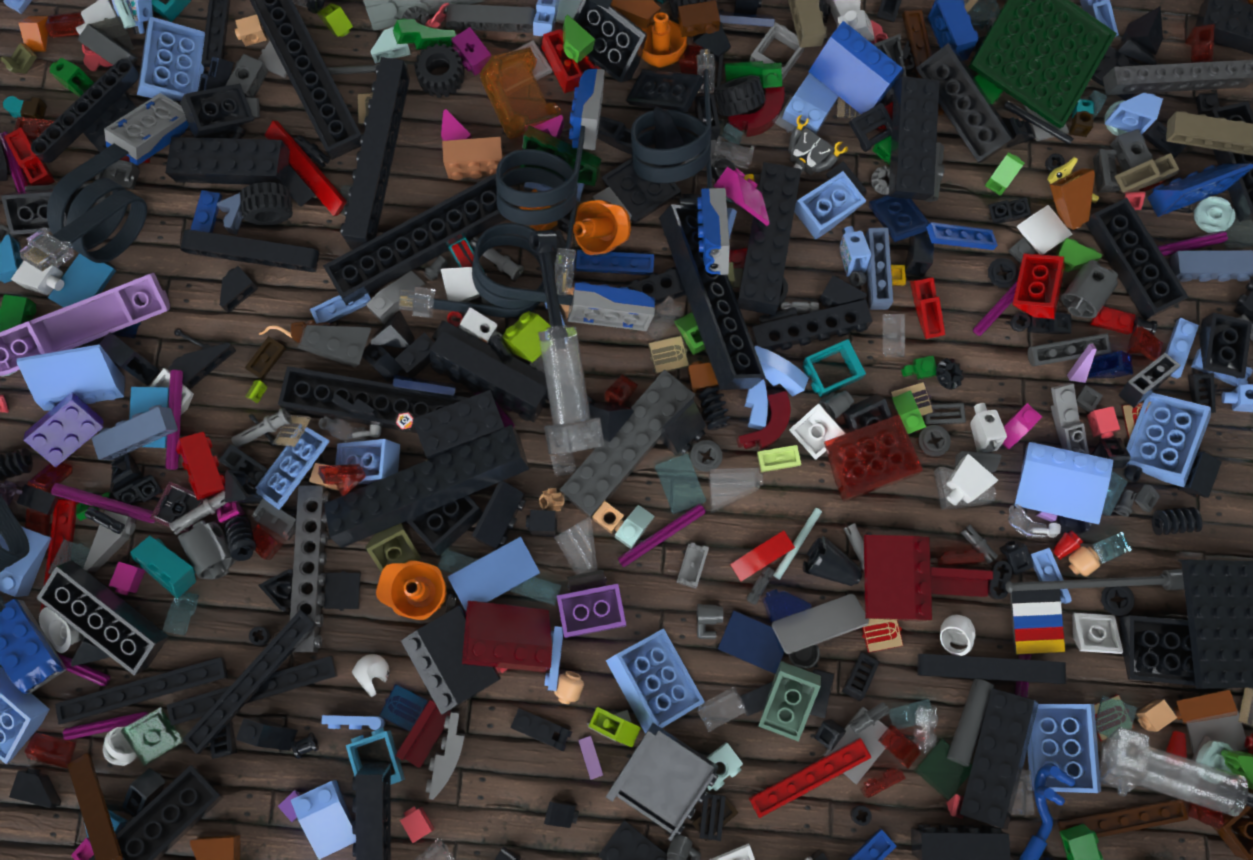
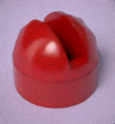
[447,311,463,327]

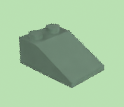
[758,661,821,742]

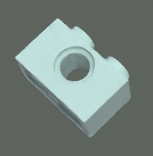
[706,742,743,791]

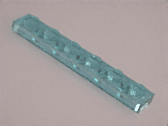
[438,549,561,606]

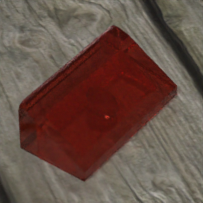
[45,12,85,38]
[24,733,76,769]

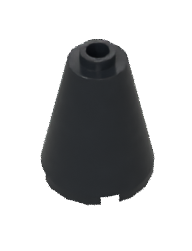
[802,536,862,586]

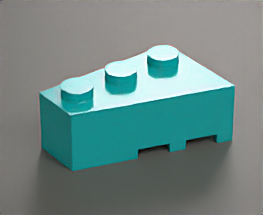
[130,535,196,599]

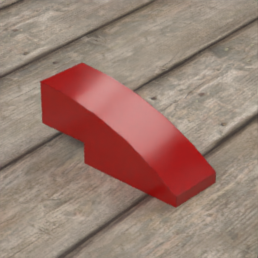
[4,127,55,186]
[910,277,945,339]
[730,530,795,582]

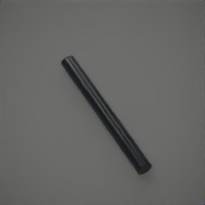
[1003,101,1074,145]

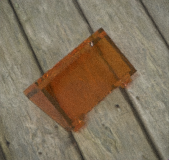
[480,47,562,139]

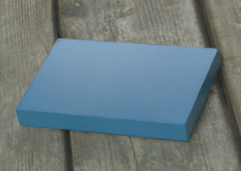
[48,253,116,308]
[129,387,169,448]

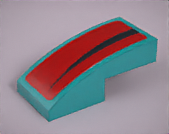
[449,238,485,273]

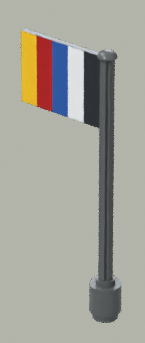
[1006,569,1184,654]

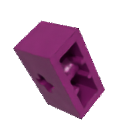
[452,27,493,76]

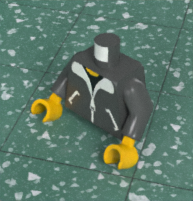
[788,115,848,175]

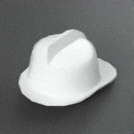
[39,607,82,653]

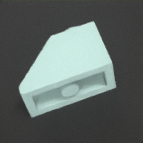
[371,26,411,64]
[615,505,655,549]

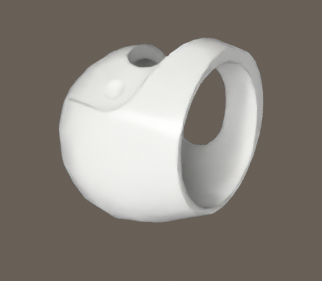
[940,614,975,656]
[352,654,390,697]
[102,727,141,766]

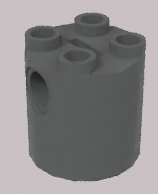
[1061,260,1118,319]
[178,520,237,579]

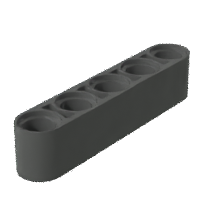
[446,4,537,33]

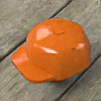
[637,12,687,68]
[573,200,631,255]
[376,561,447,620]

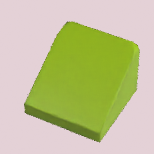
[245,380,268,403]

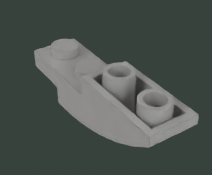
[1051,383,1089,454]
[426,711,465,799]

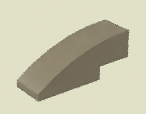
[1115,153,1179,193]

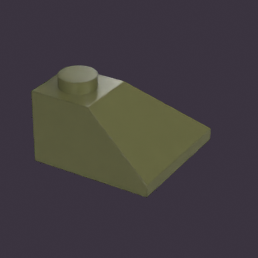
[366,523,421,572]

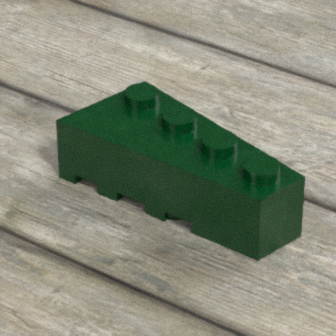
[520,125,601,186]

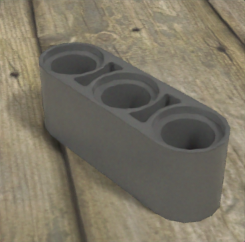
[78,23,138,72]

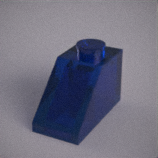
[1087,351,1133,379]
[762,589,812,622]

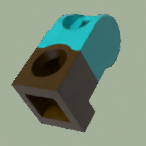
[3,96,47,123]
[1069,99,1094,137]

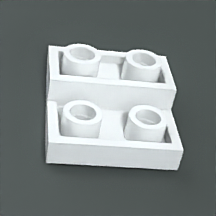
[1017,205,1073,255]

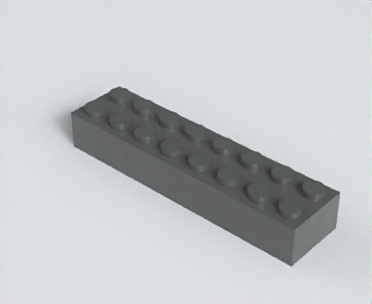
[560,369,695,519]

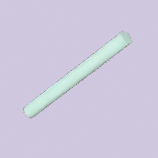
[773,508,822,580]

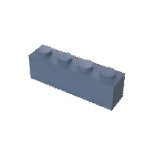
[865,228,893,310]
[1169,250,1253,282]
[91,405,178,460]

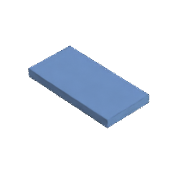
[448,537,540,611]

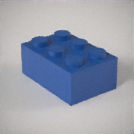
[927,0,978,61]

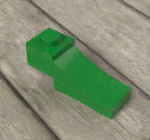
[393,18,456,50]
[725,61,783,88]

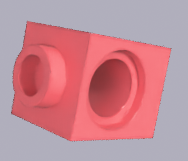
[1087,406,1120,439]
[400,806,434,843]

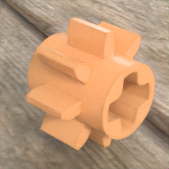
[539,488,564,511]

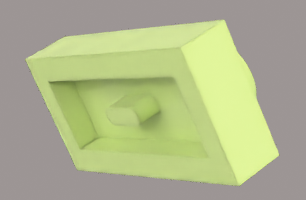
[757,445,801,472]

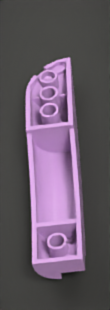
[0,273,170,376]

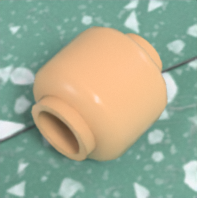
[1068,546,1101,577]
[554,671,584,704]

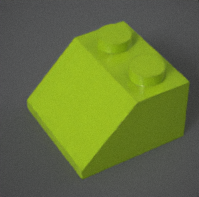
[502,311,553,363]

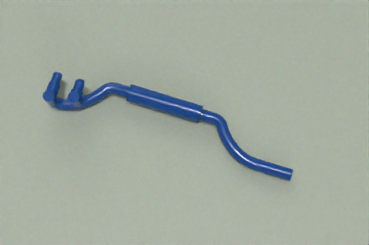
[1019,764,1075,860]

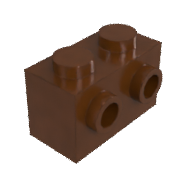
[677,0,720,37]

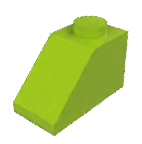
[317,3,353,37]
[588,707,641,747]

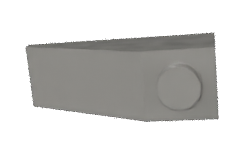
[366,271,426,324]
[83,510,136,573]

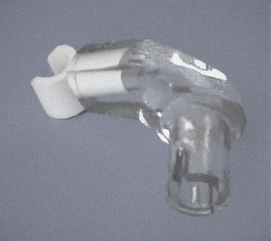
[319,417,382,443]
[1008,504,1061,538]

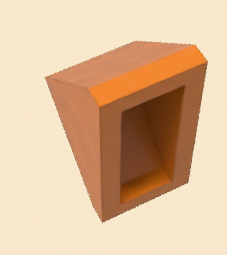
[19,16,50,52]

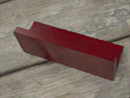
[930,567,993,597]
[395,699,451,768]

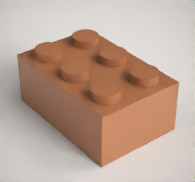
[442,137,505,180]

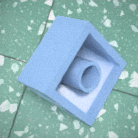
[1104,93,1163,135]

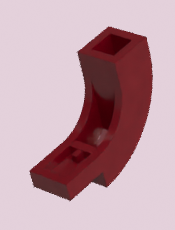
[727,86,784,137]
[737,391,791,450]

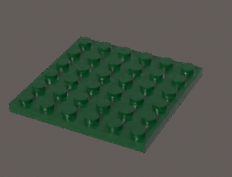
[968,0,1117,129]

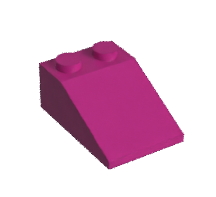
[714,167,770,226]

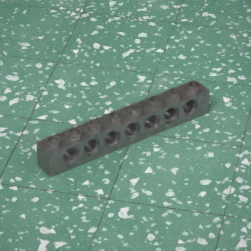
[1103,60,1253,95]
[290,486,330,652]

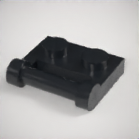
[848,103,892,152]

